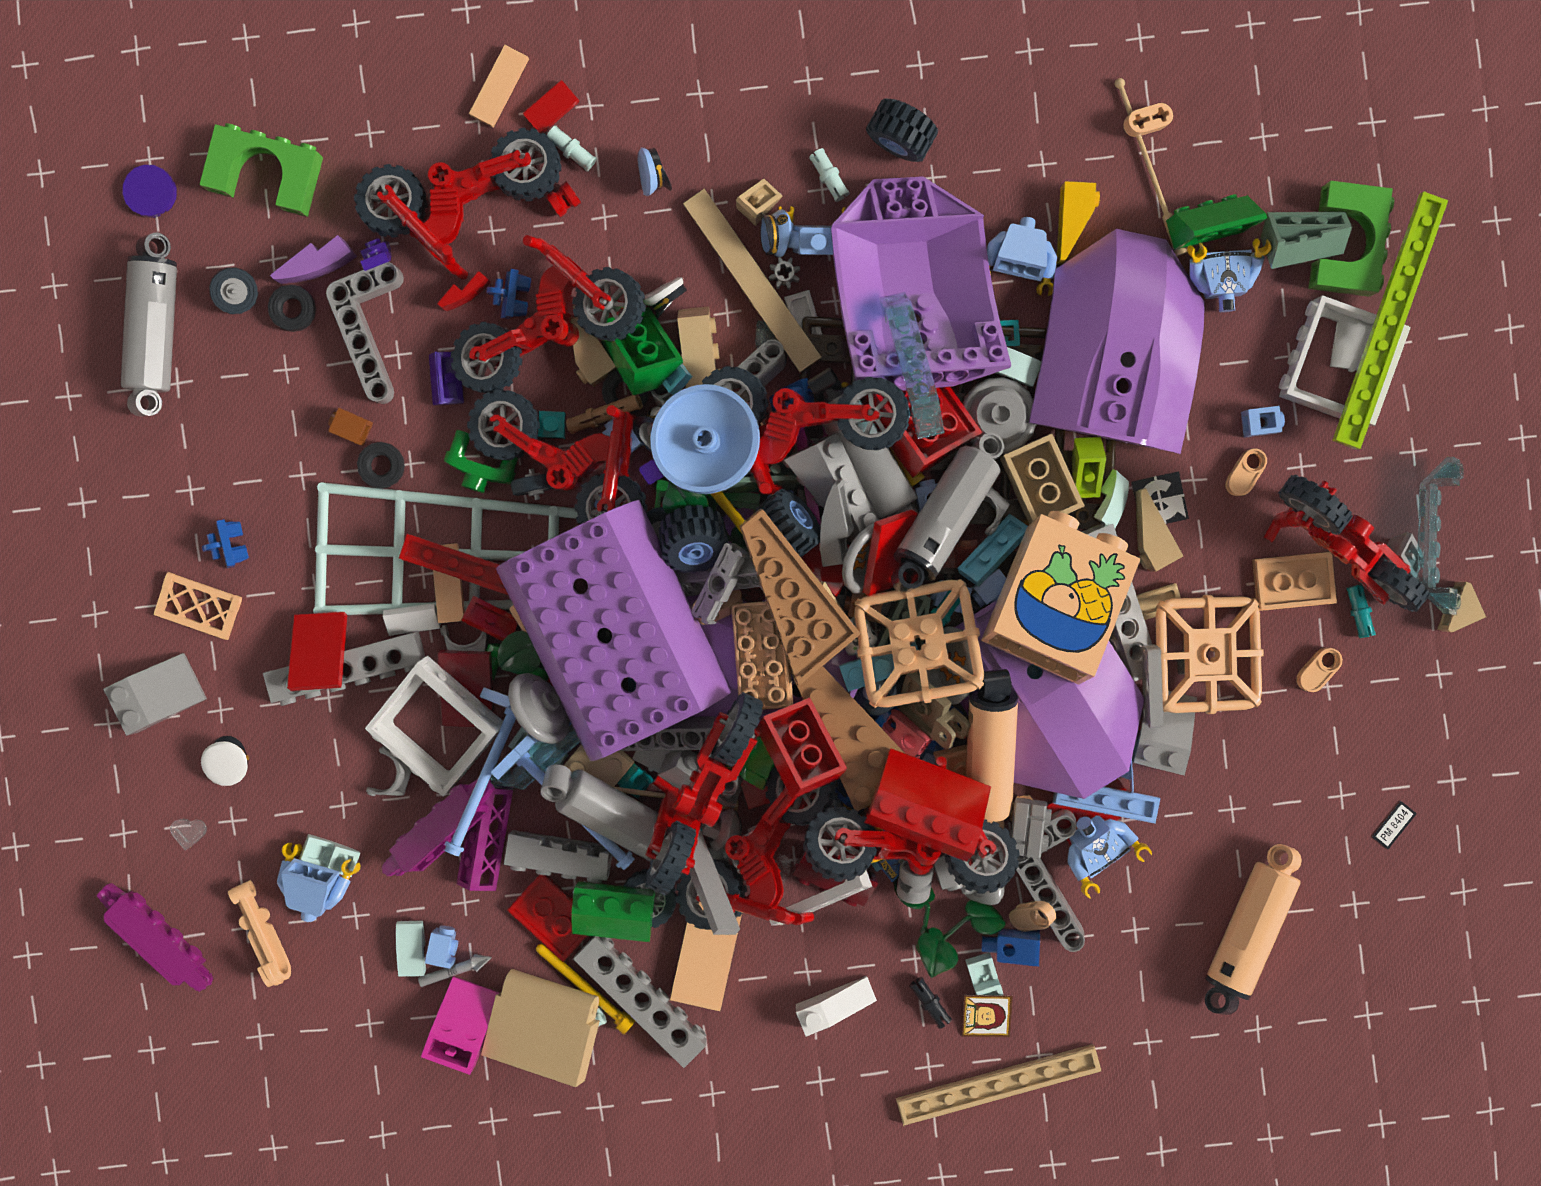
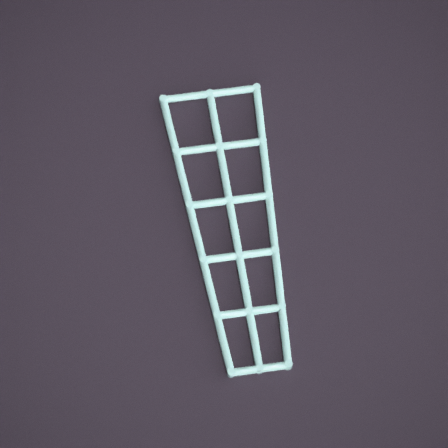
[313,482,603,615]

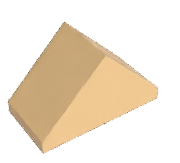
[736,179,782,226]
[1437,582,1486,632]

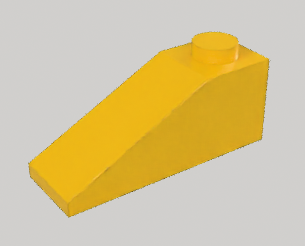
[1056,181,1100,265]

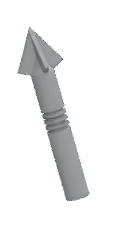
[418,954,492,987]

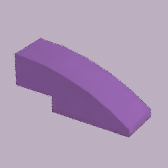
[270,235,357,284]

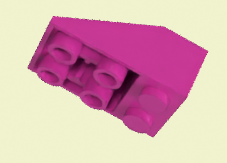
[421,976,499,1075]

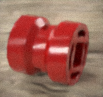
[545,181,581,218]

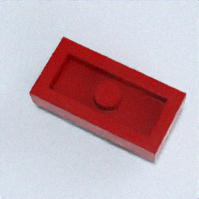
[461,596,518,641]

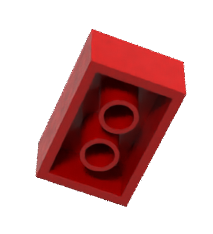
[756,698,847,799]

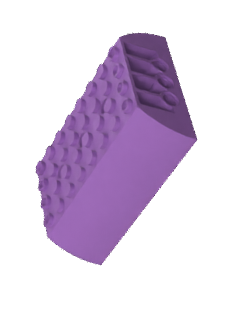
[496,500,732,761]

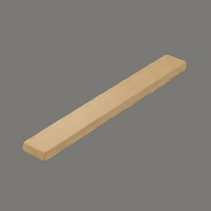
[683,189,822,373]
[896,1044,1101,1126]

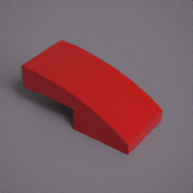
[437,271,491,311]

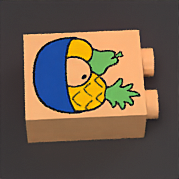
[981,511,1140,685]

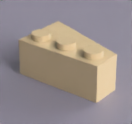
[677,307,720,388]

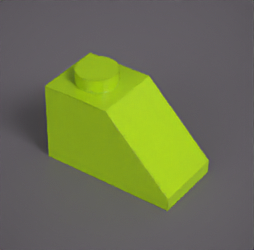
[1072,437,1106,498]

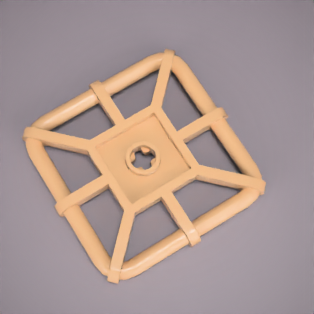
[854,579,984,708]
[1155,595,1264,714]

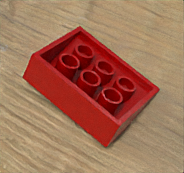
[861,387,982,478]
[864,748,991,862]

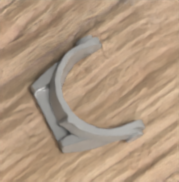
[983,487,1010,536]
[440,625,489,651]
[366,746,411,796]

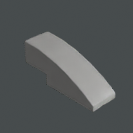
[820,478,854,567]

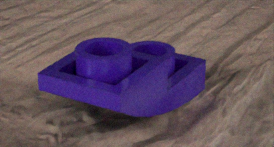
[360,238,392,271]

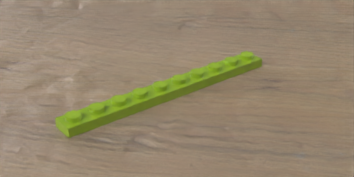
[1332,192,1448,450]

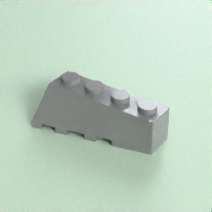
[782,433,880,543]
[504,830,612,883]

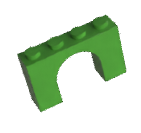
[200,123,323,217]
[1309,181,1394,297]

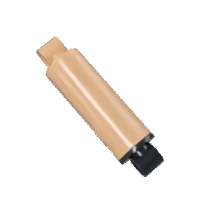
[966,669,1018,829]
[1205,844,1302,1015]

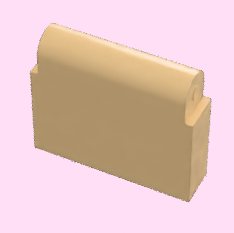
[481,969,600,1087]

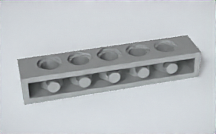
[1082,524,1152,682]
[263,632,425,706]
[573,936,707,1068]

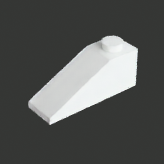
[796,976,877,1036]

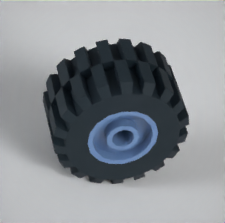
[866,98,938,162]
[753,489,821,557]
[659,505,728,573]

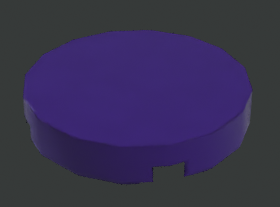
[123,165,177,218]

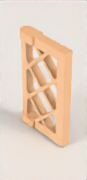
[154,572,242,640]

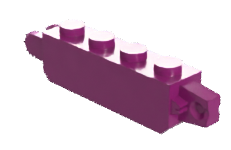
[381,779,495,876]
[97,883,214,992]

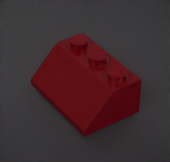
[792,848,878,907]

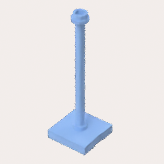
[444,687,516,856]
[490,734,634,870]

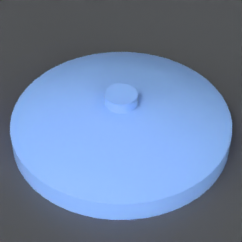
[650,384,760,494]

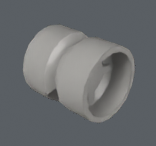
[896,859,934,904]

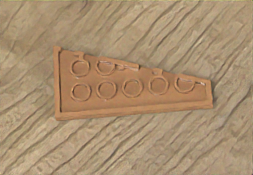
[740,508,860,686]
[790,666,904,811]

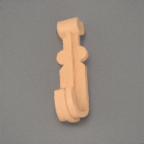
[228,880,291,987]

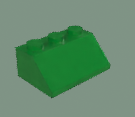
[1166,194,1267,250]
[601,307,683,396]
[571,881,655,942]

